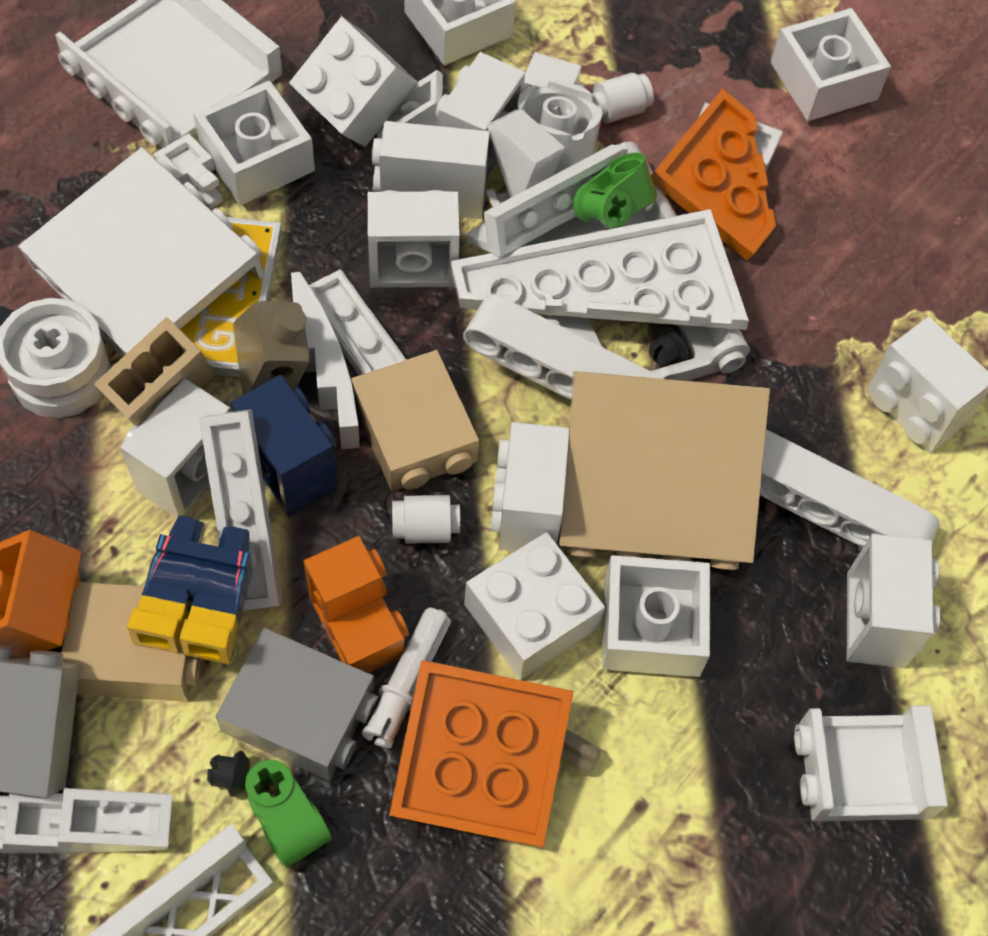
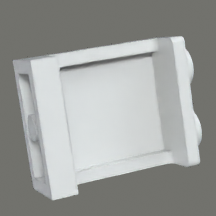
[794,705,948,822]

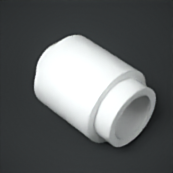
[592,72,654,124]
[392,495,460,544]

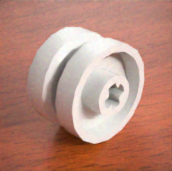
[0,298,111,418]

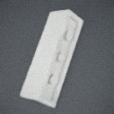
[467,144,625,257]

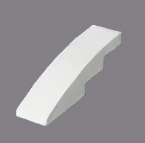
[291,272,360,449]
[0,788,173,853]

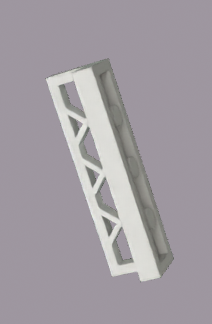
[87,824,274,936]

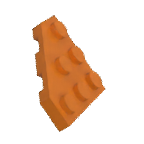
[651,88,776,261]

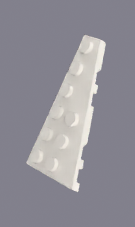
[451,209,749,330]

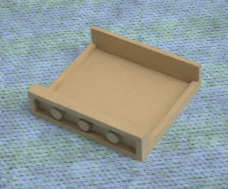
[558,371,770,570]

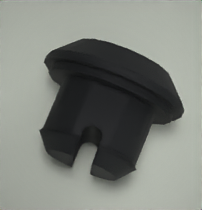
[649,327,688,366]
[207,750,250,797]

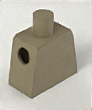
[233,301,310,395]

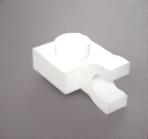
[153,133,224,210]

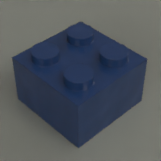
[230,375,339,517]

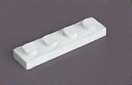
[199,409,283,611]

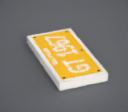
[180,217,282,378]

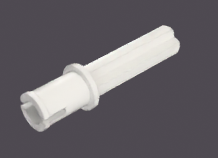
[362,607,451,748]

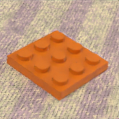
[389,660,574,848]

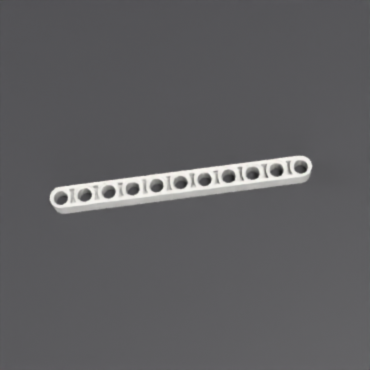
[463,295,940,548]

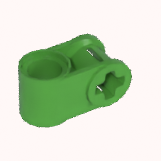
[573,152,657,229]
[245,760,332,869]

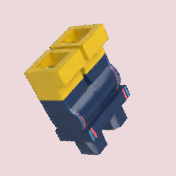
[126,515,253,665]

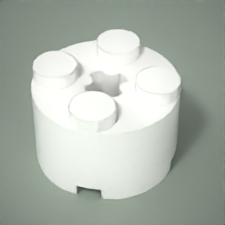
[517,81,602,175]

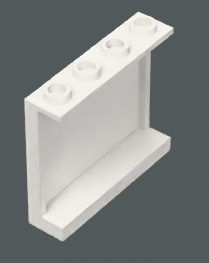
[55,0,283,148]
[18,147,265,357]

